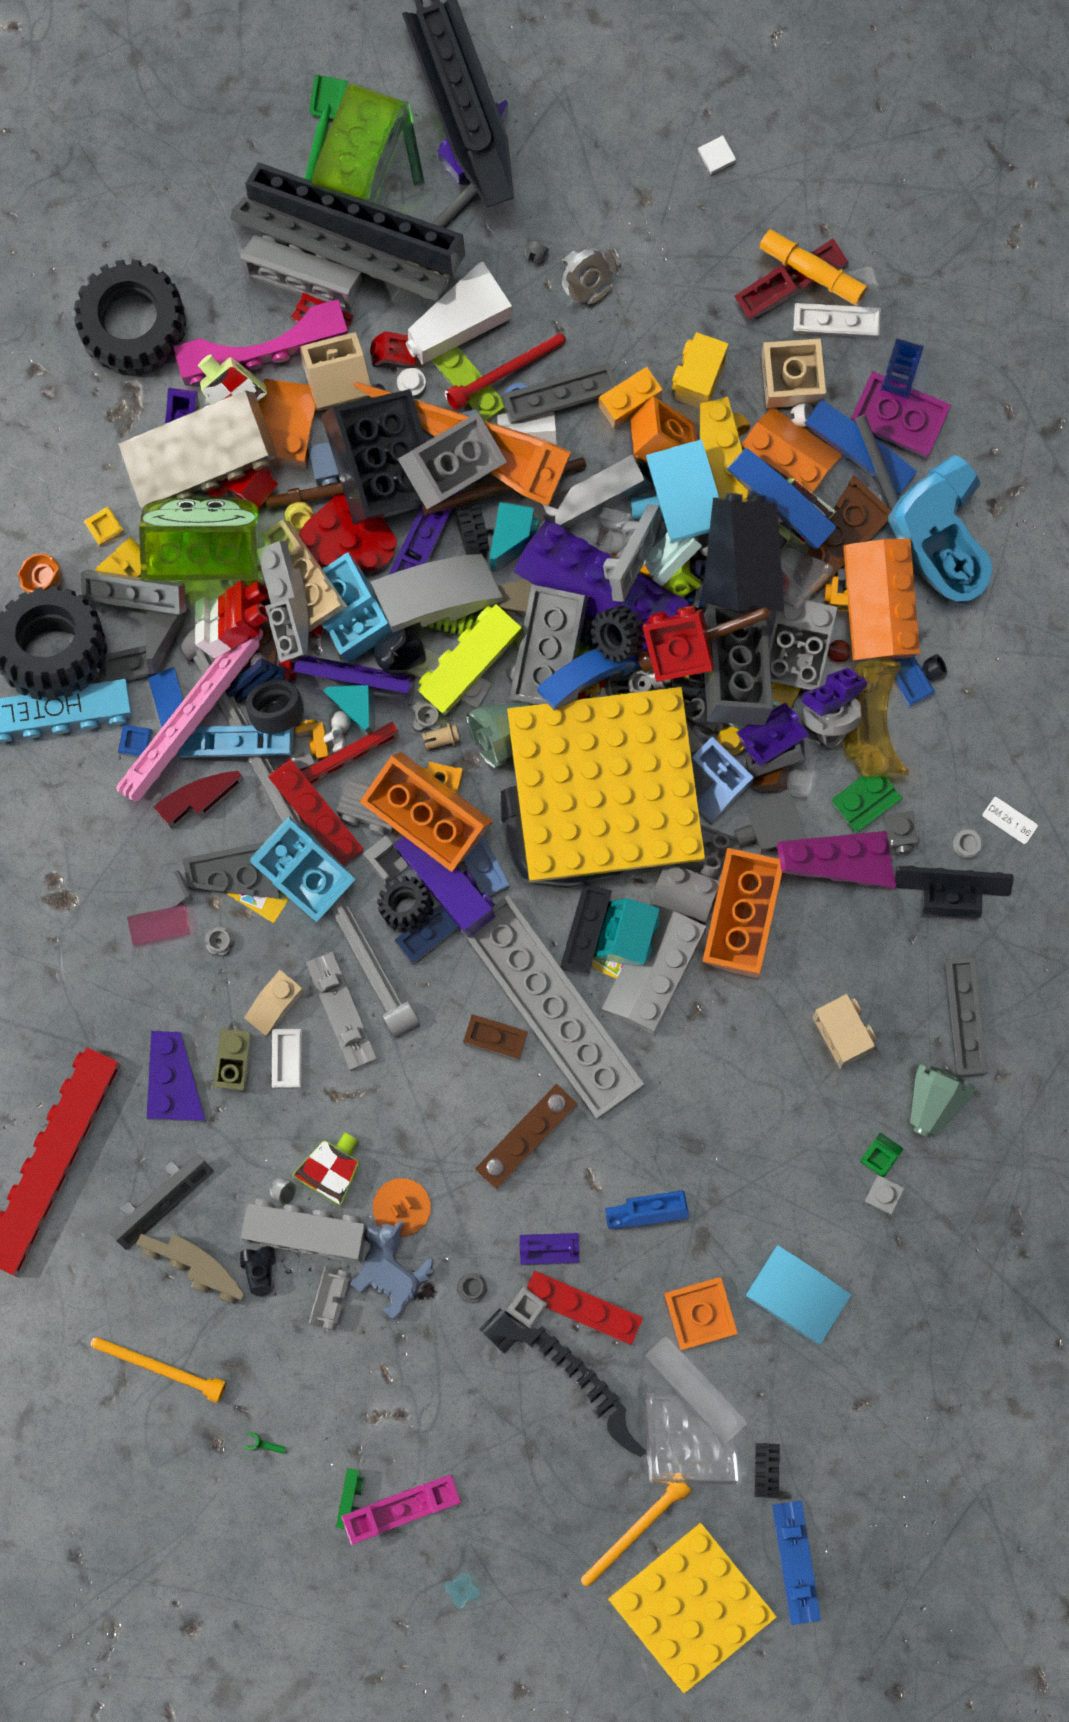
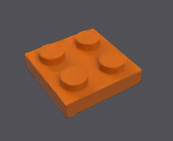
[664,1277,738,1351]

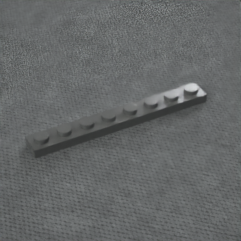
[230,197,449,301]

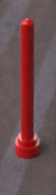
[445,334,566,411]

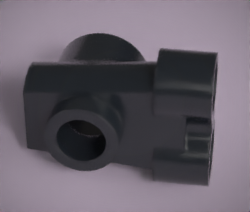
[239,1246,276,1296]

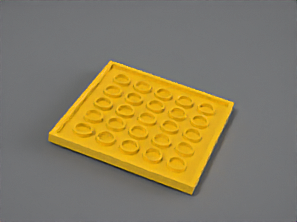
[507,687,705,883]

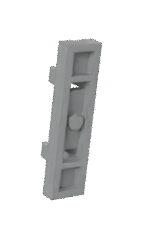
[603,504,662,602]
[305,951,377,1071]

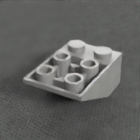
[769,595,838,690]
[651,824,737,923]

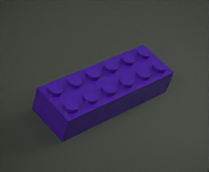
[513,519,696,649]

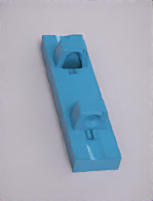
[178,725,294,758]

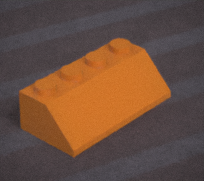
[843,538,920,661]
[360,752,493,872]
[702,848,782,979]

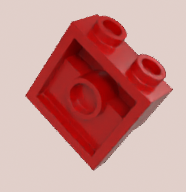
[642,606,714,682]

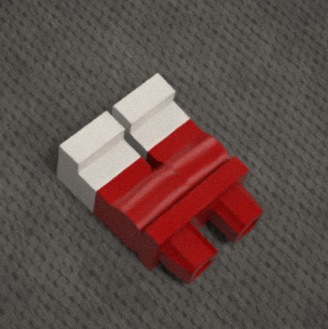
[195,580,269,659]

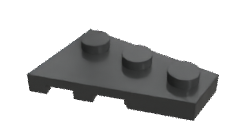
[183,842,280,899]

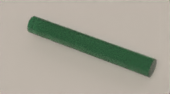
[398,101,425,185]

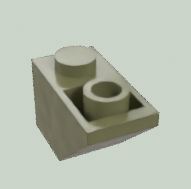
[214,1029,253,1091]

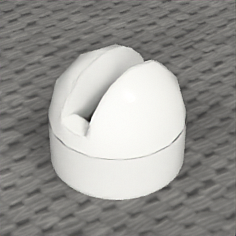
[790,403,813,427]

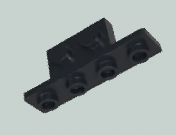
[895,865,1014,918]

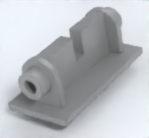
[309,1266,351,1330]

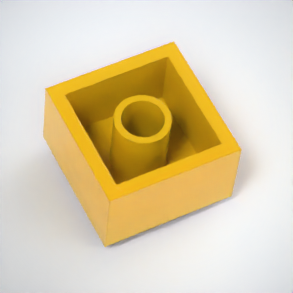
[672,332,728,409]

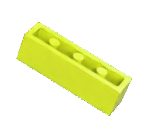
[417,604,523,716]

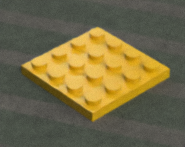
[608,1523,777,1694]

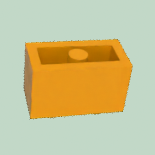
[599,367,663,429]

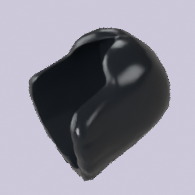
[374,626,426,676]

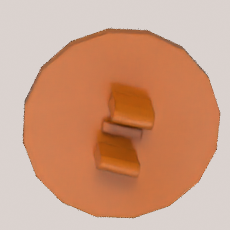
[373,1178,431,1237]

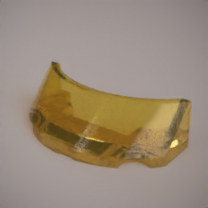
[842,657,909,778]

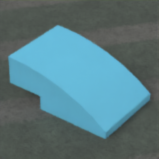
[646,439,719,543]
[322,552,392,662]
[250,816,356,922]
[745,1245,851,1345]

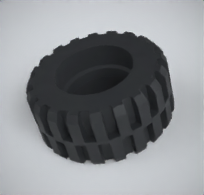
[74,259,186,375]
[0,586,107,701]

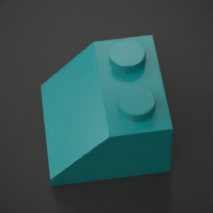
[489,502,539,572]
[594,898,660,966]

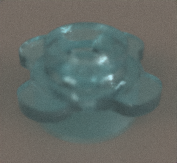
[444,1572,479,1608]

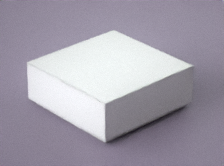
[698,136,736,175]

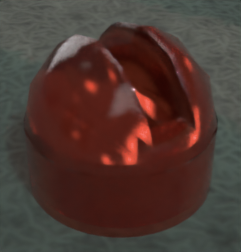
[827,640,851,664]

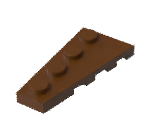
[794,475,892,597]

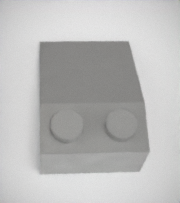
[398,412,507,509]

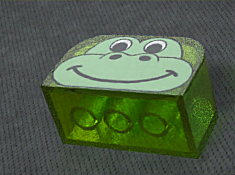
[312,83,408,203]
[139,498,260,580]

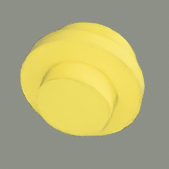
[285,502,314,530]

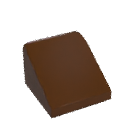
[753,765,788,792]

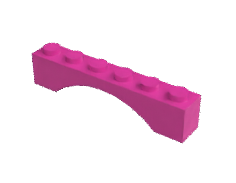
[173,299,349,387]

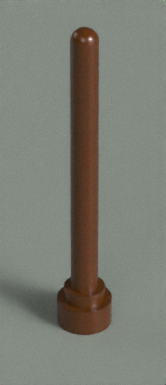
[637,607,770,673]

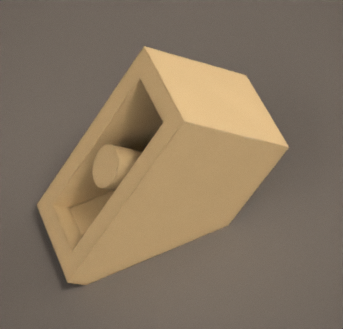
[244,970,304,1037]

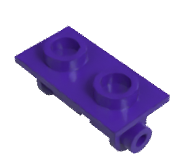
[519,1233,580,1265]

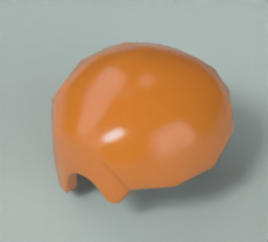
[17,553,62,593]

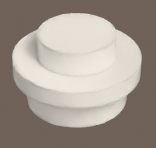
[397,368,426,396]

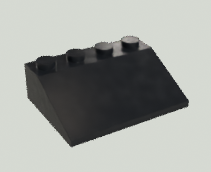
[321,389,426,525]

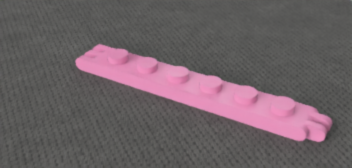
[116,629,263,802]

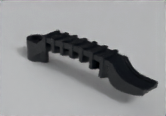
[479,1308,647,1457]

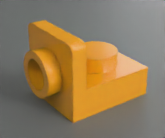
[824,576,849,612]
[294,719,330,761]

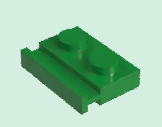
[830,765,903,834]

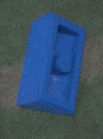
[148,667,184,727]

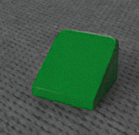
[860,1133,904,1178]

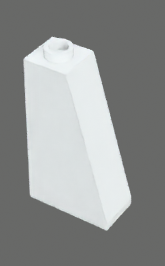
[406,261,512,364]

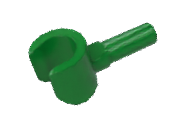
[243,1432,286,1454]

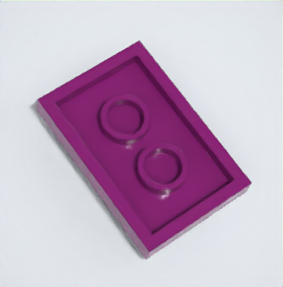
[851,371,951,459]

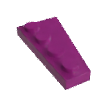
[777,831,896,890]

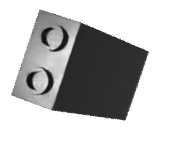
[702,493,784,611]

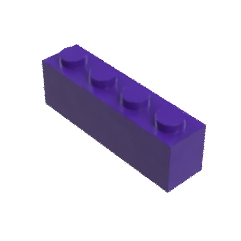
[394,836,496,938]

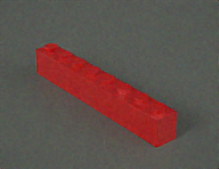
[0,1047,121,1277]

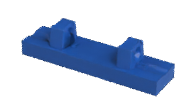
[772,1500,821,1625]

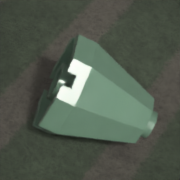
[467,702,531,769]
[910,1062,975,1138]

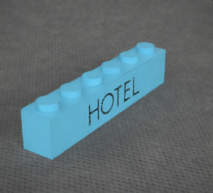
[0,679,133,743]

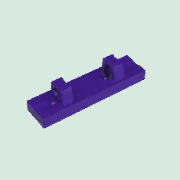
[388,489,462,575]

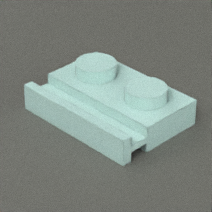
[644,532,702,586]

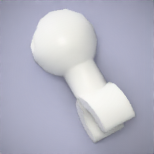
[324,711,351,752]

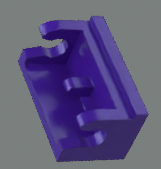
[736,702,809,766]

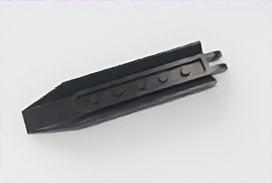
[402,0,514,208]

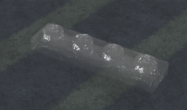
[645,1336,747,1444]

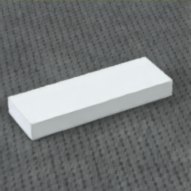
[793,303,881,338]

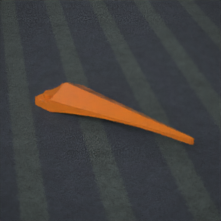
[353,382,572,506]

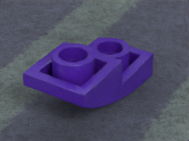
[802,668,868,717]

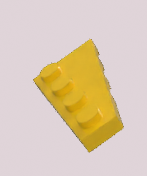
[700,397,750,498]

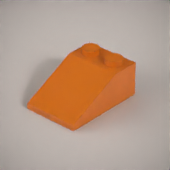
[258,378,317,470]

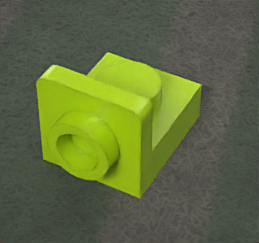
[663,559,701,598]

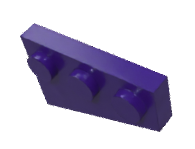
[147,1031,206,1122]

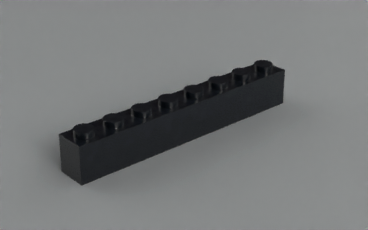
[245,162,465,276]

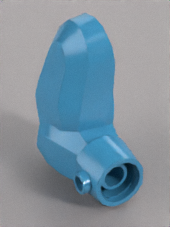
[888,455,993,602]

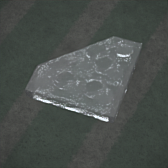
[642,1393,738,1485]

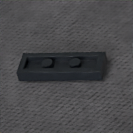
[560,883,612,976]

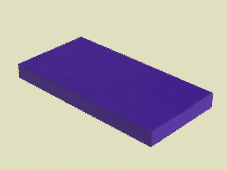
[294,655,416,693]

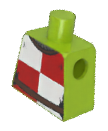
[292,1132,360,1208]

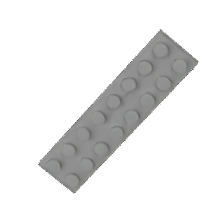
[461,895,644,1120]

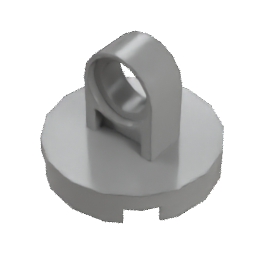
[562,248,616,304]
[803,697,861,748]

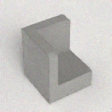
[363,835,408,884]

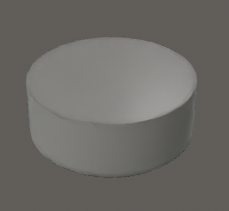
[953,829,983,859]

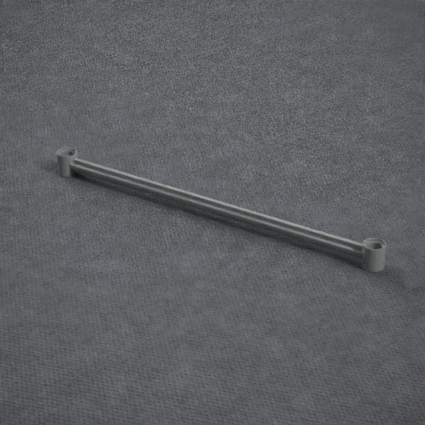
[176,628,420,1038]

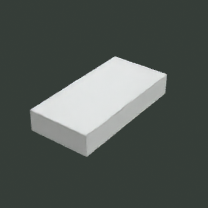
[272,1029,302,1088]

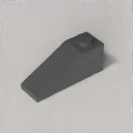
[146,594,190,674]

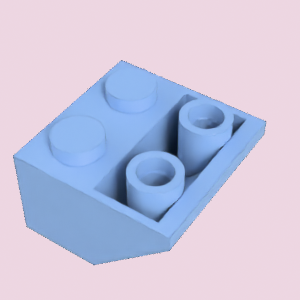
[691,737,754,824]

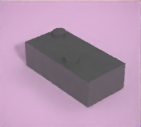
[704,604,773,726]

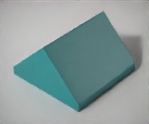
[323,685,375,735]

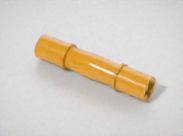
[759,229,868,306]

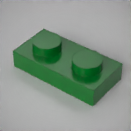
[336,1468,365,1529]

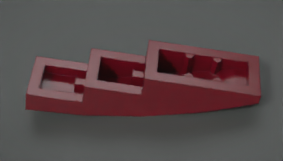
[734,238,849,320]

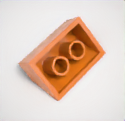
[741,408,843,494]

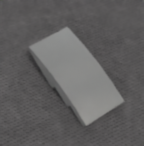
[371,553,503,633]

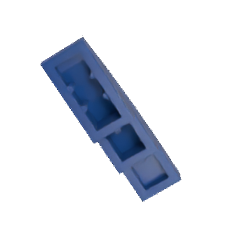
[804,400,917,494]
[727,448,836,549]

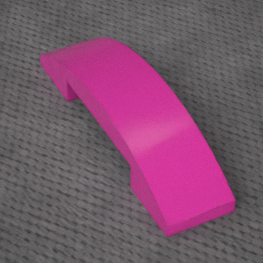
[341,1474,461,1545]

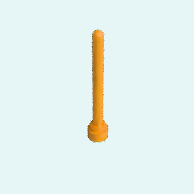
[91,1337,227,1404]
[581,1474,693,1586]

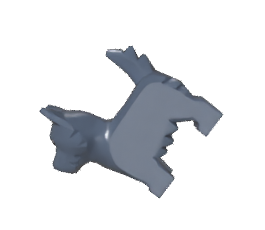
[350,1221,434,1320]

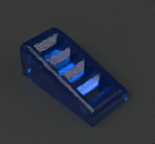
[881,338,924,398]

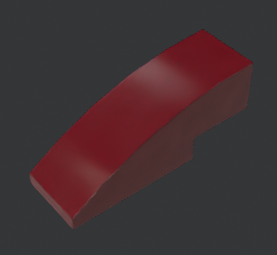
[153,770,244,828]

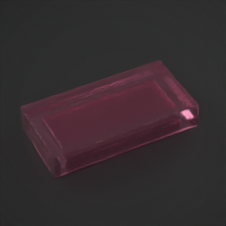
[127,905,190,946]

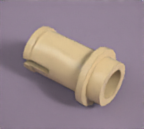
[422,723,461,751]

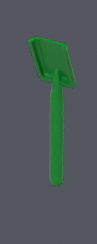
[304,75,348,182]

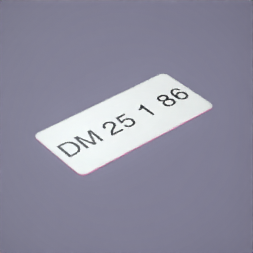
[982,797,1038,844]

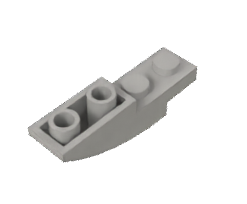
[257,541,309,662]

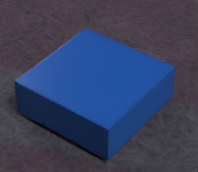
[118,724,153,757]

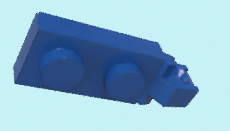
[605,1190,689,1229]

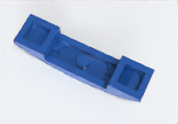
[537,649,641,710]

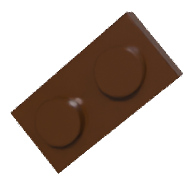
[463,1014,528,1060]

